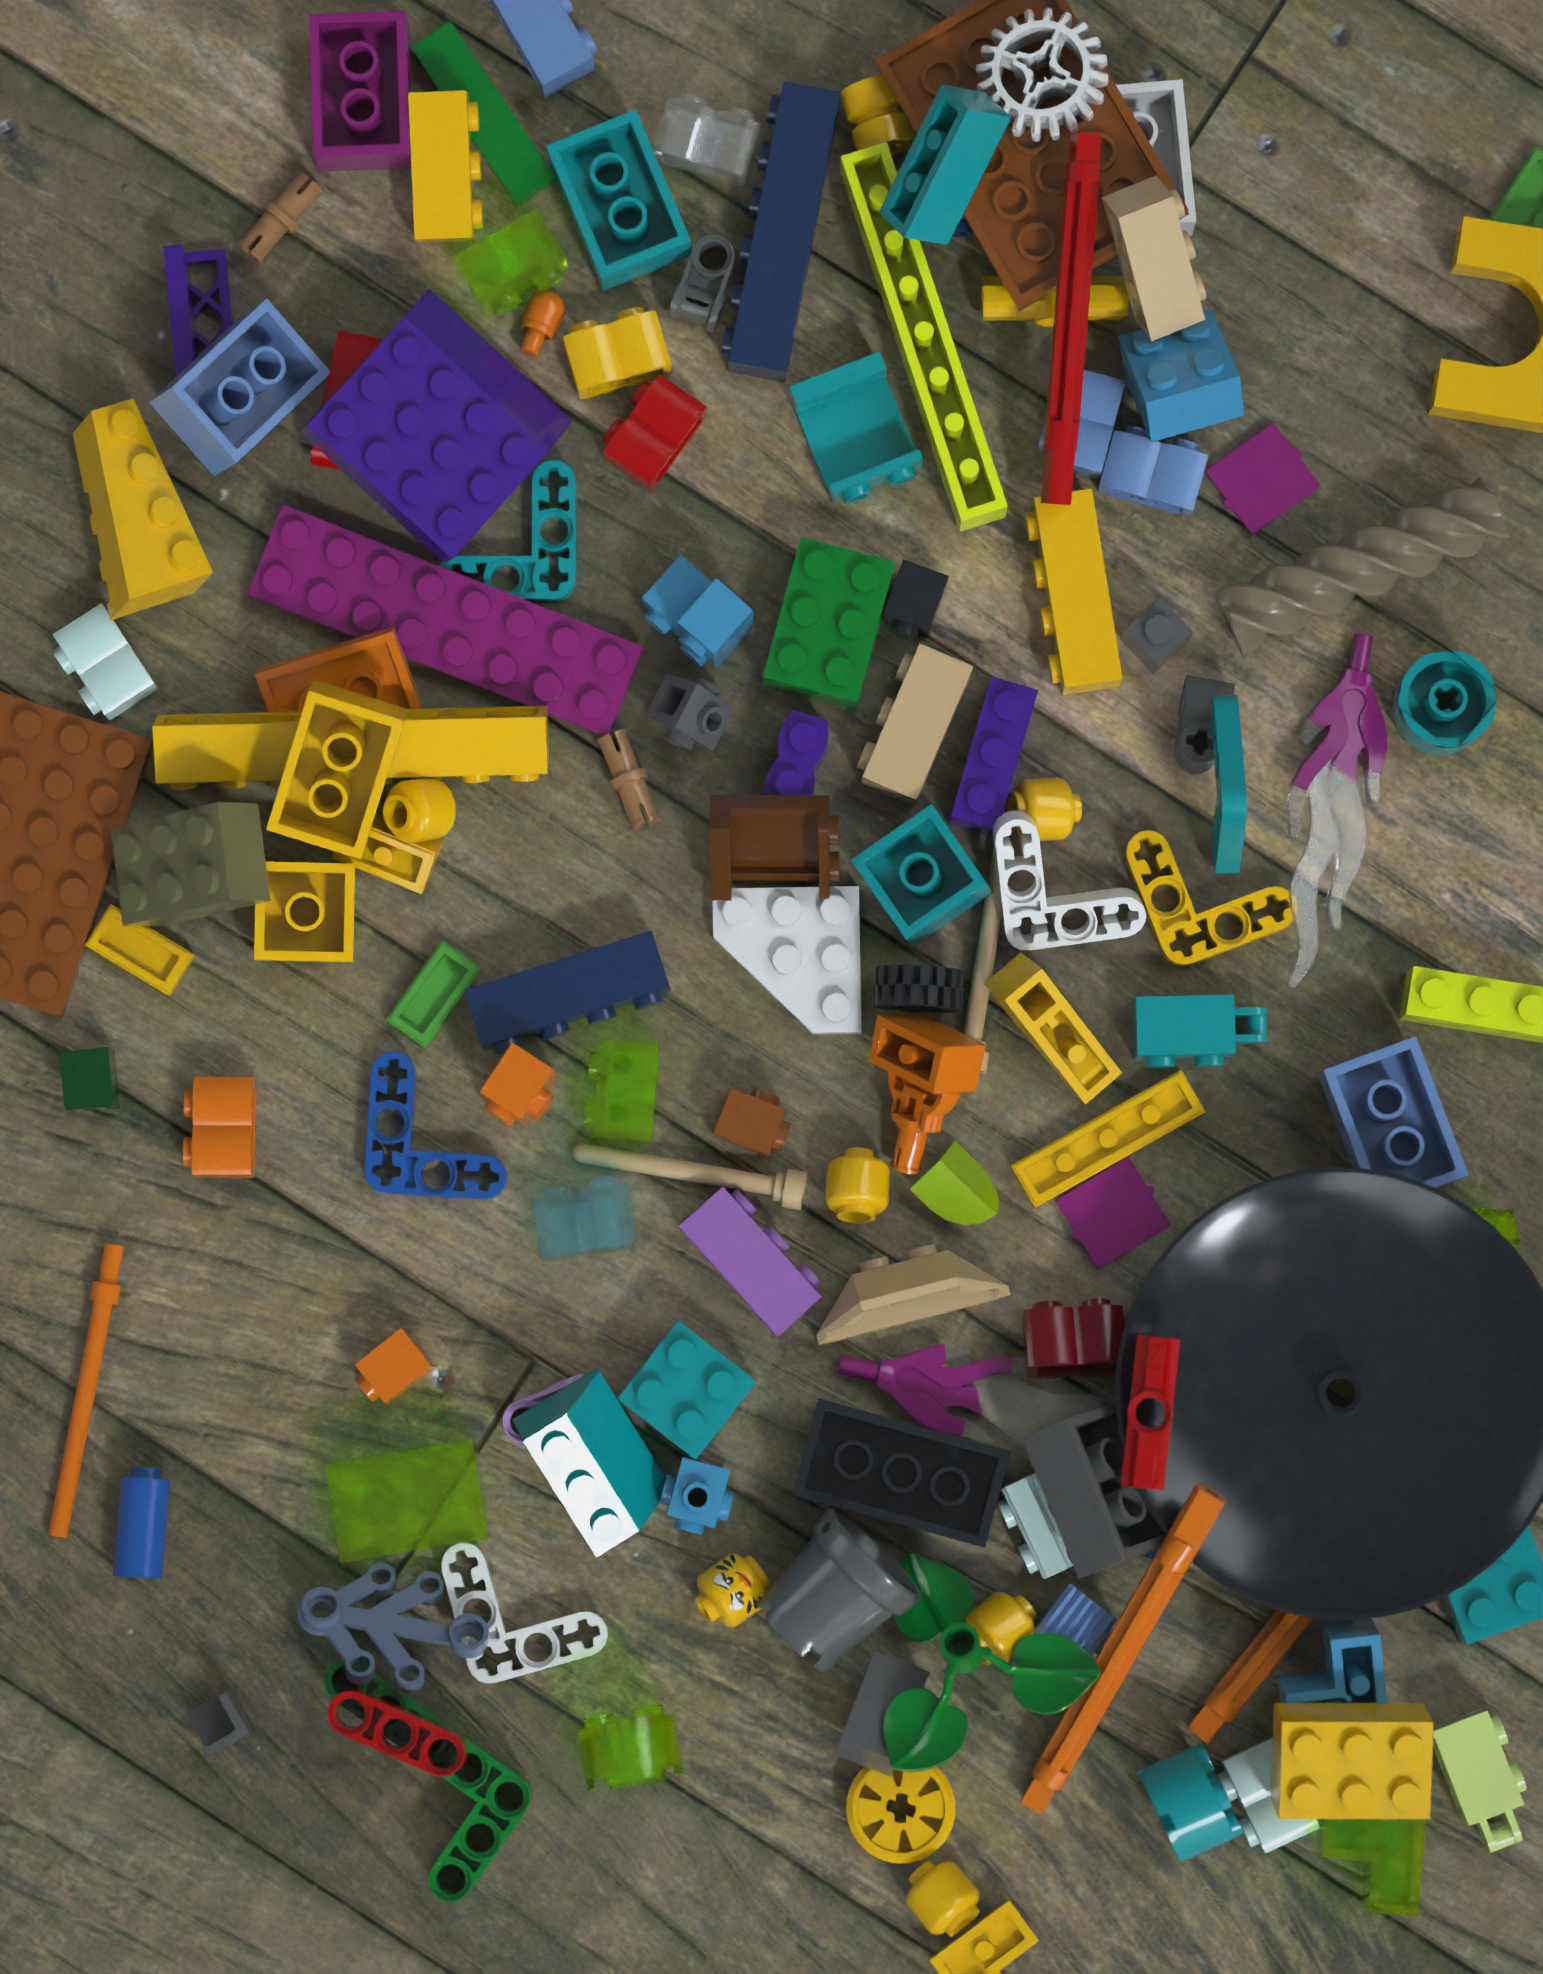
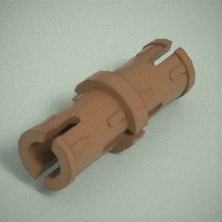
[237,171,323,264]
[597,729,661,831]

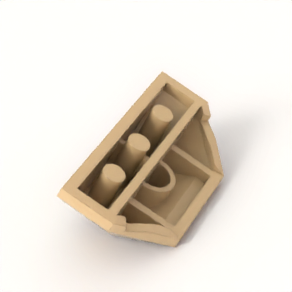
[816,1244,1011,1346]

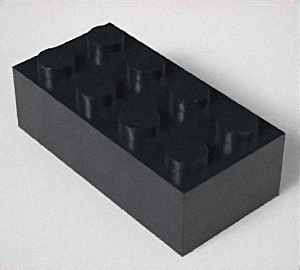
[792,1398,1011,1548]

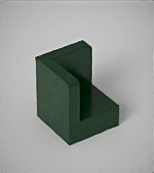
[59,1047,120,1111]

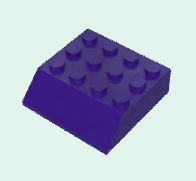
[299,288,572,563]

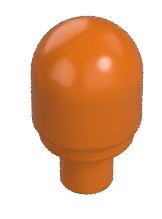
[519,290,565,357]

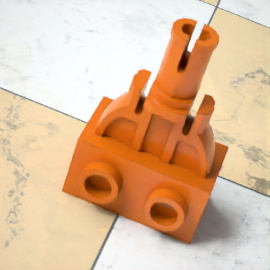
[868,1013,986,1174]

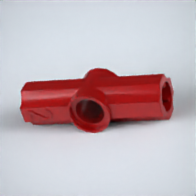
[1120,1335,1181,1490]

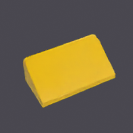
[332,812,443,894]

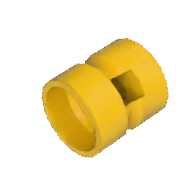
[840,75,916,156]

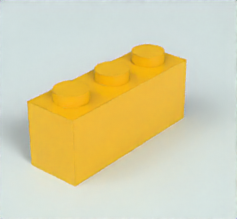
[408,90,484,242]

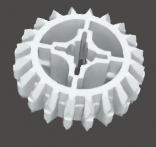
[976,7,1109,142]

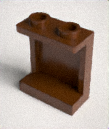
[709,795,840,901]

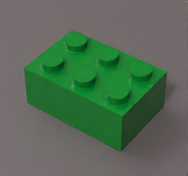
[763,537,895,711]

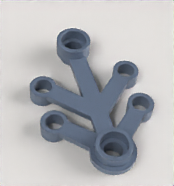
[297,1562,489,1694]

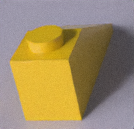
[984,952,1122,1105]

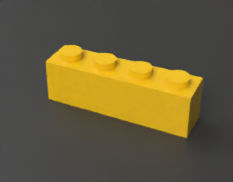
[1025,488,1123,695]

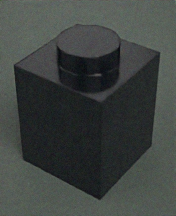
[882,559,949,641]

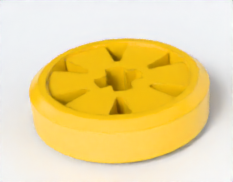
[846,1766,956,1864]

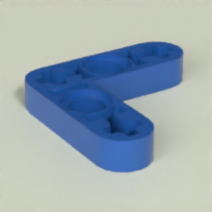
[364,1051,508,1200]

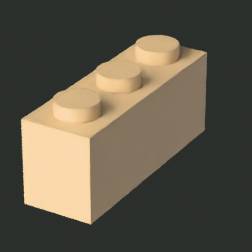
[1102,176,1207,342]
[857,643,974,806]

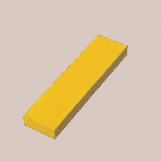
[1010,1070,1205,1209]

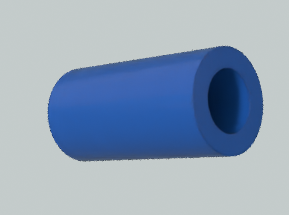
[113,1467,170,1579]

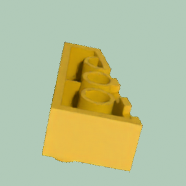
[72,398,213,621]

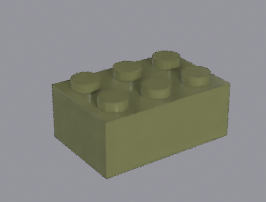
[111,802,270,927]

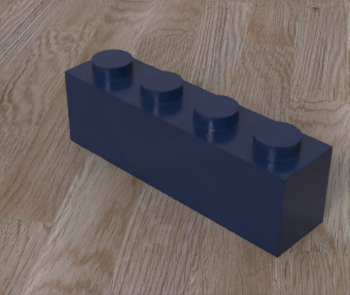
[464,931,670,1055]

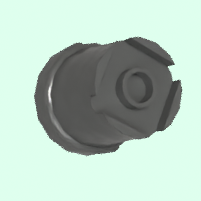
[756,1507,921,1673]

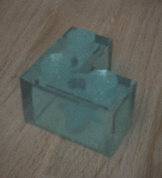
[532,1176,640,1261]

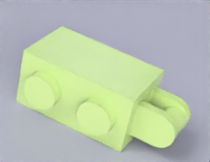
[1433,1708,1527,1853]

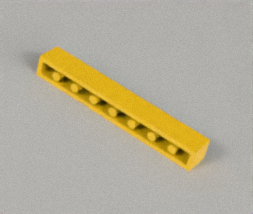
[152,706,549,790]

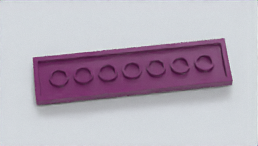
[247,504,644,736]

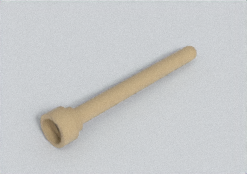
[963,847,1008,1074]
[572,1143,808,1210]

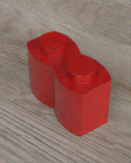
[601,374,707,492]

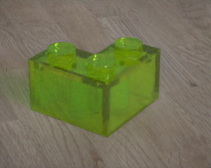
[1316,1819,1426,1917]

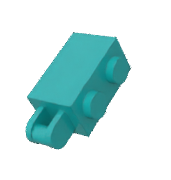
[1132,995,1268,1068]

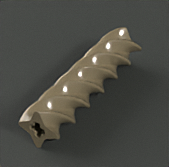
[1213,477,1509,655]

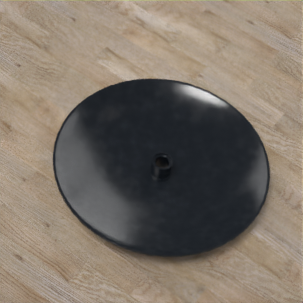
[1115,1167,1543,1620]

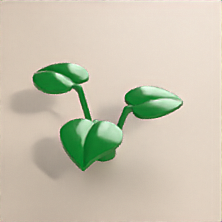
[883,1553,1100,1772]

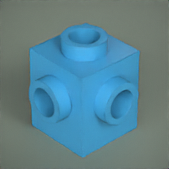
[660,1457,734,1535]

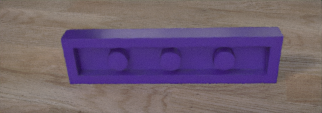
[163,245,233,377]

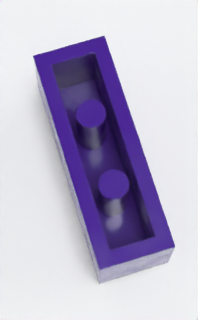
[949,677,1038,837]

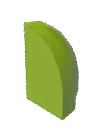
[910,1141,1000,1225]

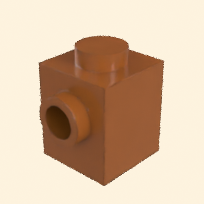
[713,1088,791,1158]

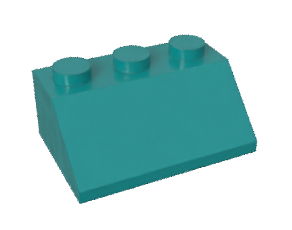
[513,1367,666,1557]

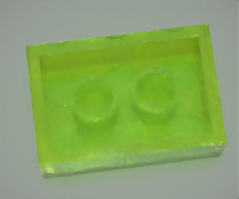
[325,1439,492,1563]

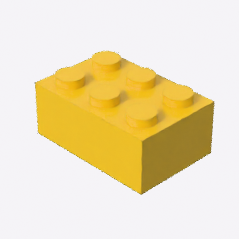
[266,680,408,859]
[1271,1703,1434,1819]

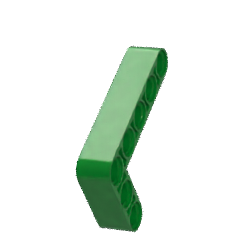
[324,1659,533,1902]

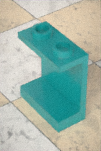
[789,351,923,504]

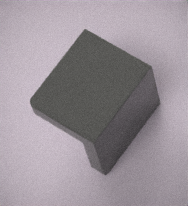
[187,1687,256,1758]

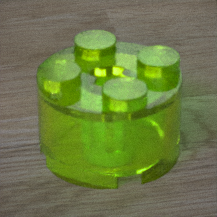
[577,1704,685,1792]

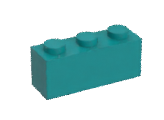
[879,84,1011,245]

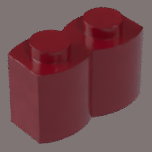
[1022,1298,1125,1379]

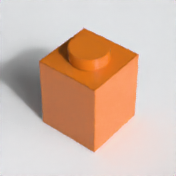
[354,1328,435,1404]

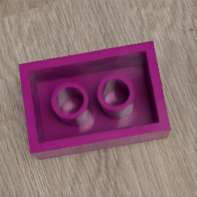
[309,11,412,172]

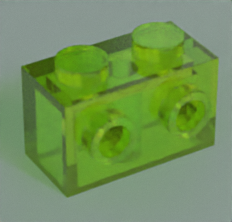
[453,208,568,317]
[584,1038,660,1145]

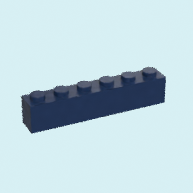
[721,81,841,383]

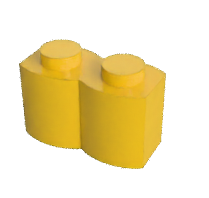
[563,307,672,400]

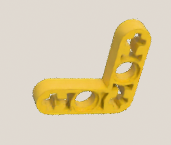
[1125,830,1297,967]

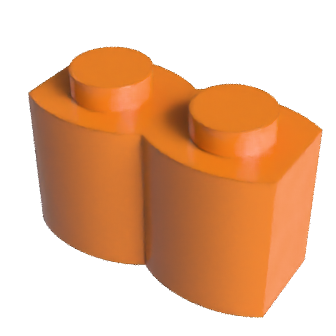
[183,1076,257,1178]

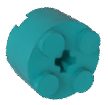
[1391,651,1496,757]
[1138,1742,1244,1862]

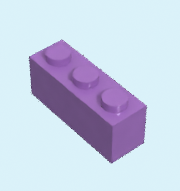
[679,1187,822,1338]

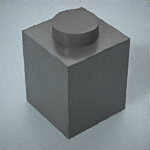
[1120,597,1193,674]

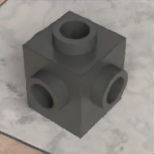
[645,674,734,752]

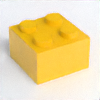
[253,861,355,962]

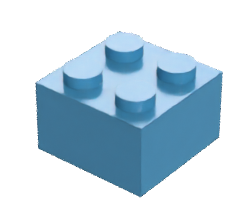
[1118,309,1244,442]

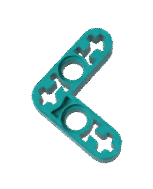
[439,460,577,603]
[1211,695,1247,874]

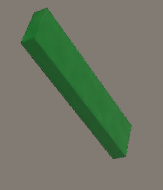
[410,21,557,207]

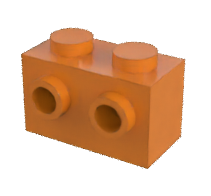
[480,1042,558,1127]

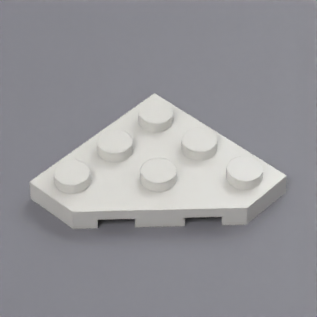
[713,886,862,1035]

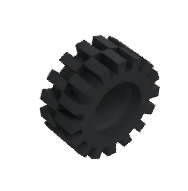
[873,964,964,1013]

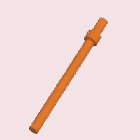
[48,1243,124,1538]

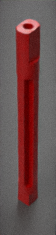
[1041,132,1101,505]

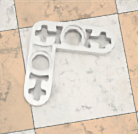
[993,810,1146,951]
[441,1542,608,1684]

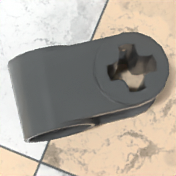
[668,234,736,333]
[1174,675,1235,774]

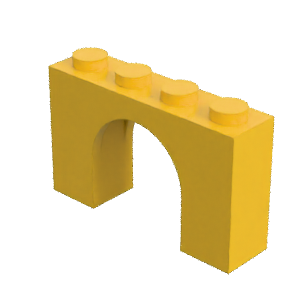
[1428,216,1543,433]

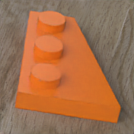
[254,626,424,712]

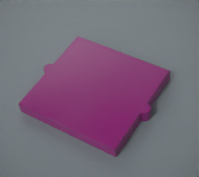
[1204,422,1320,536]
[1055,1156,1171,1270]

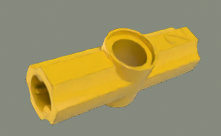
[981,276,1129,327]

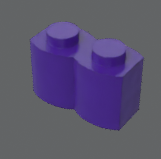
[764,710,829,795]

